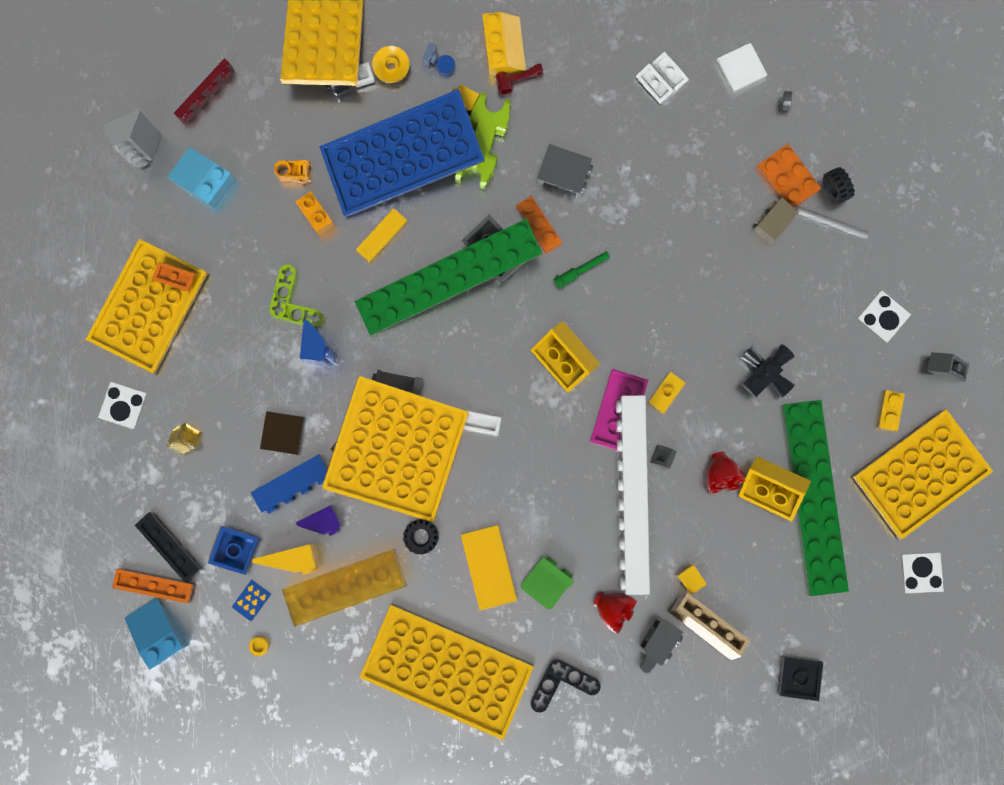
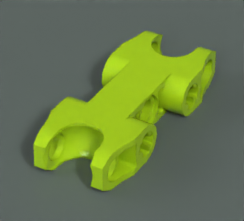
[455,92,511,190]

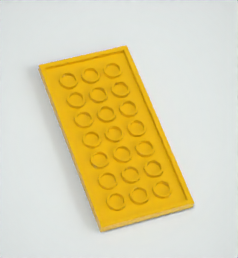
[359,604,534,740]

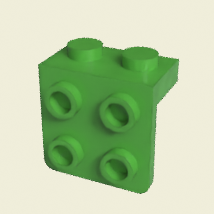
[521,556,575,610]

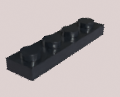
[135,512,202,583]

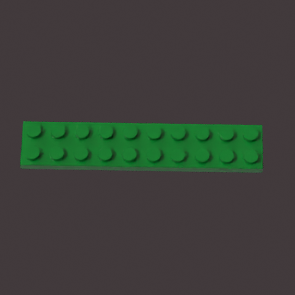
[355,219,543,336]
[782,400,849,596]

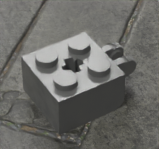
[639,616,683,673]

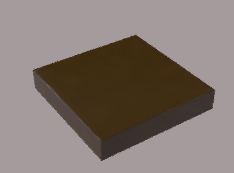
[260,411,305,455]

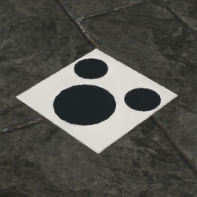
[858,290,911,343]
[98,382,146,429]
[902,553,944,594]

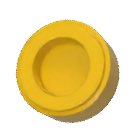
[249,636,269,656]

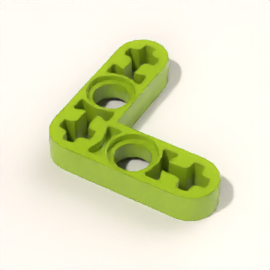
[269,264,325,328]

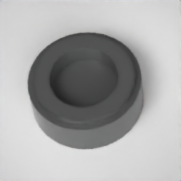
[782,91,792,110]

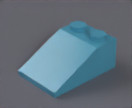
[167,147,235,209]

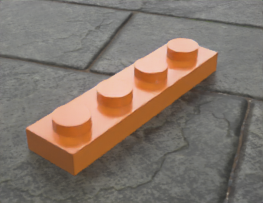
[112,568,194,604]

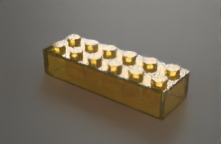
[281,549,407,627]

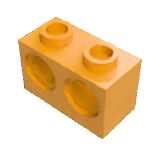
[295,191,335,237]

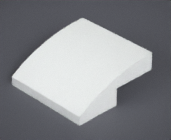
[635,51,689,104]

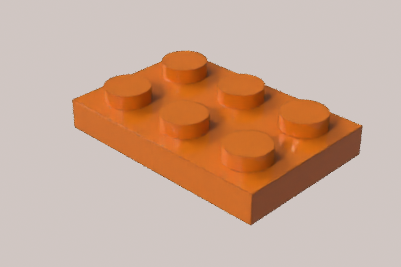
[756,144,821,208]

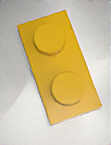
[877,390,905,432]

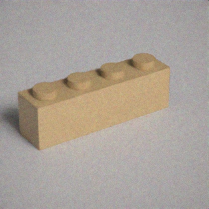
[669,592,750,660]

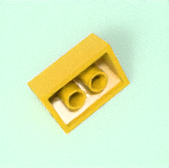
[482,12,526,76]
[530,321,601,393]
[739,456,811,522]

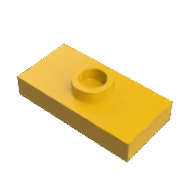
[648,372,686,414]

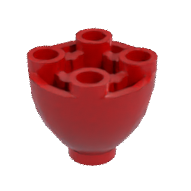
[706,452,746,494]
[594,591,637,634]

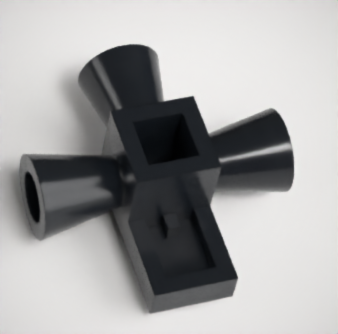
[740,344,795,398]

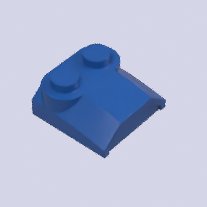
[208,525,259,575]

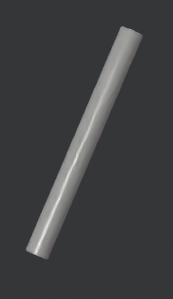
[796,206,869,239]

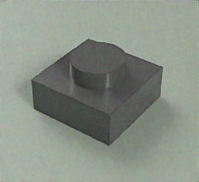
[651,445,677,469]

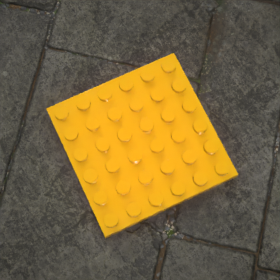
[321,376,469,522]

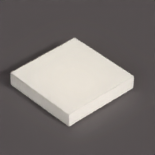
[716,43,767,93]

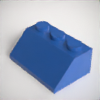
[300,320,336,368]

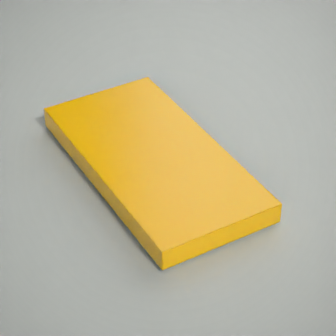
[461,525,517,610]

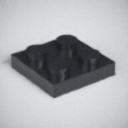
[778,656,823,701]

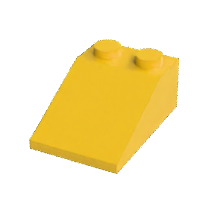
[252,543,321,575]

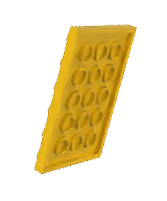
[280,0,364,86]
[85,239,208,374]
[853,409,993,540]

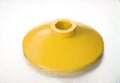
[372,46,410,83]

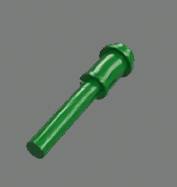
[553,251,610,289]

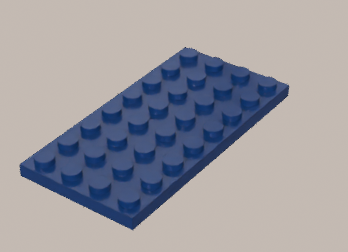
[319,89,485,217]

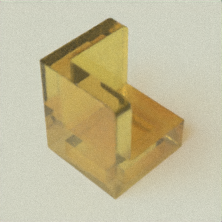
[167,423,200,455]

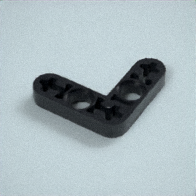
[530,658,601,713]

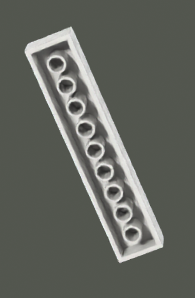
[616,396,650,595]

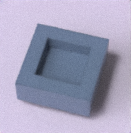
[422,43,439,69]

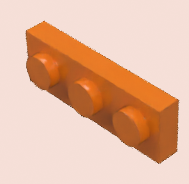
[516,195,562,254]

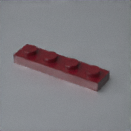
[173,58,234,124]

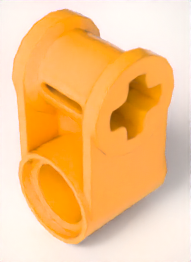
[274,160,311,183]

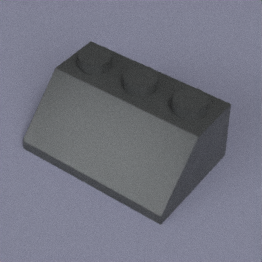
[461,215,525,283]

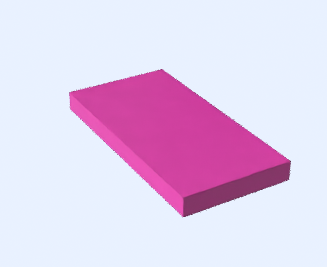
[590,369,649,450]

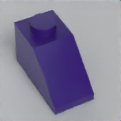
[295,505,343,536]

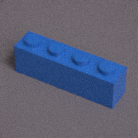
[250,454,328,514]

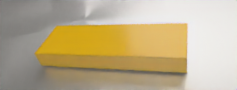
[356,208,408,263]

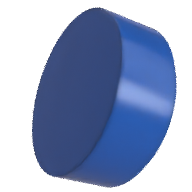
[437,55,455,76]

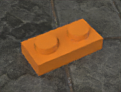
[152,262,196,293]

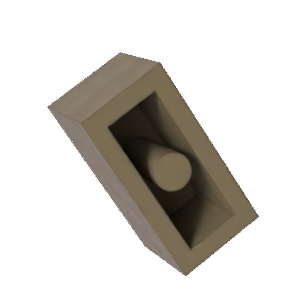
[754,198,799,244]

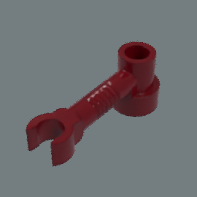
[495,64,543,95]

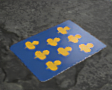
[232,579,271,621]

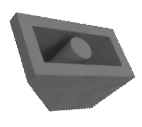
[927,352,969,382]

